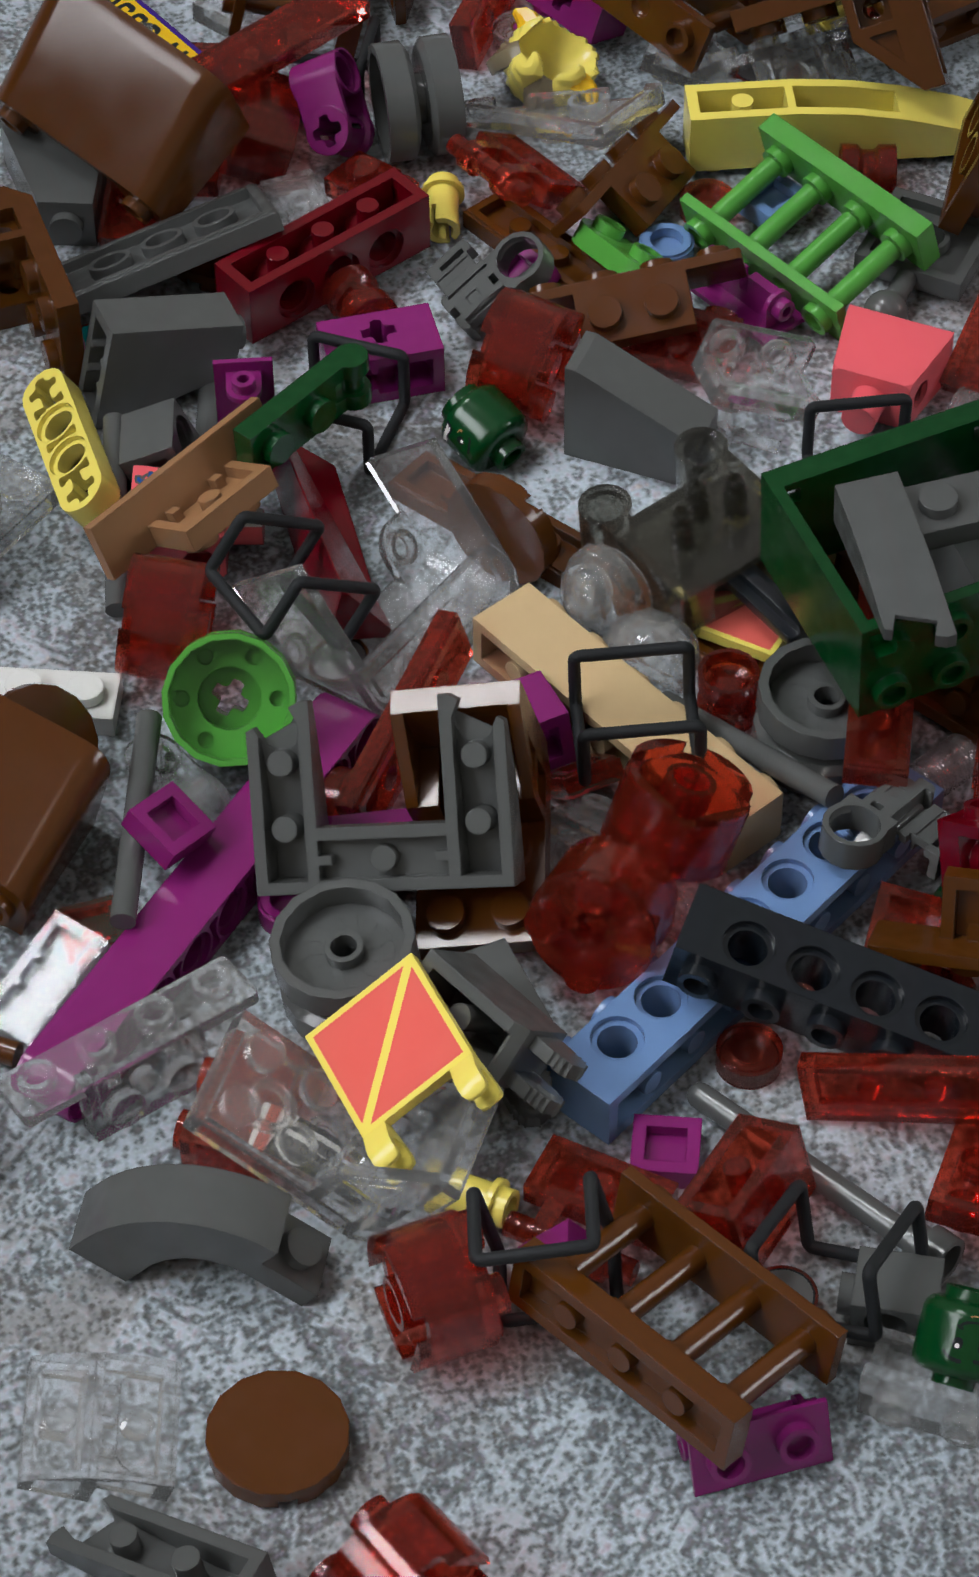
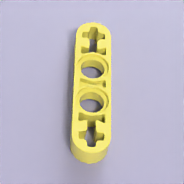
[22,368,120,527]

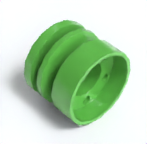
[161,629,297,767]

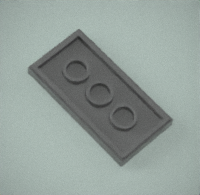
[61,183,285,315]

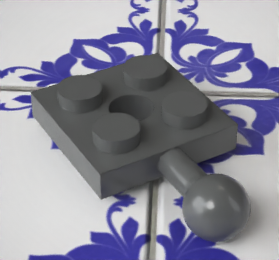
[854,186,979,320]

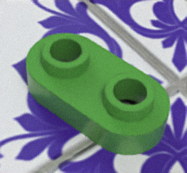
[571,214,663,274]

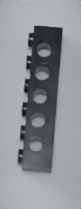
[662,883,979,1104]

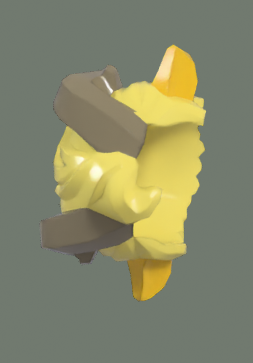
[486,7,600,127]

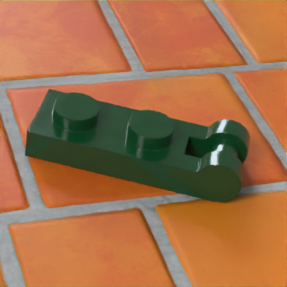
[233,343,372,470]

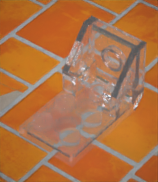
[182,1010,504,1245]

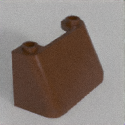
[0,0,251,225]
[0,694,110,935]

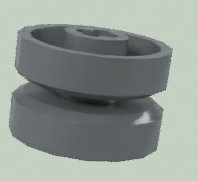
[367,33,467,164]
[751,638,896,795]
[269,878,422,1039]

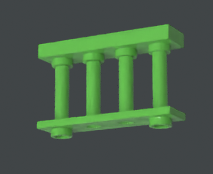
[679,113,940,341]

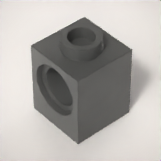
[118,398,200,483]
[836,1246,945,1354]

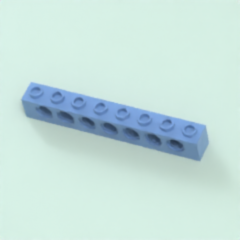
[547,751,944,1145]

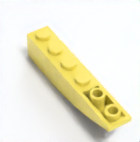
[683,79,973,172]

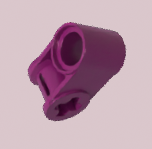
[289,47,375,158]

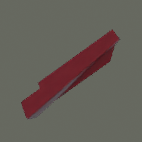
[272,447,391,640]

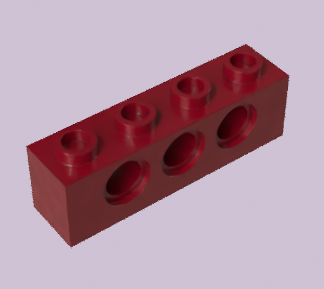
[214,167,431,344]

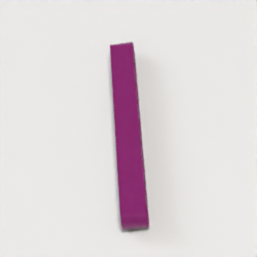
[12,692,384,1123]

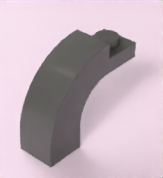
[69,1164,332,1306]

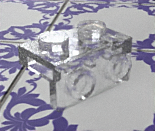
[691,318,820,423]
[856,1327,979,1449]

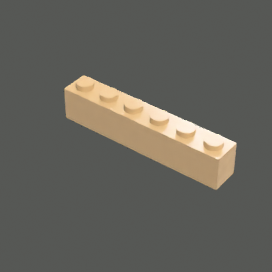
[473,582,784,873]

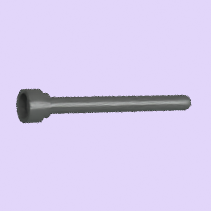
[687,1082,965,1284]

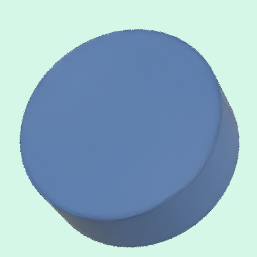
[639,223,695,261]

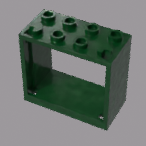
[760,399,979,718]

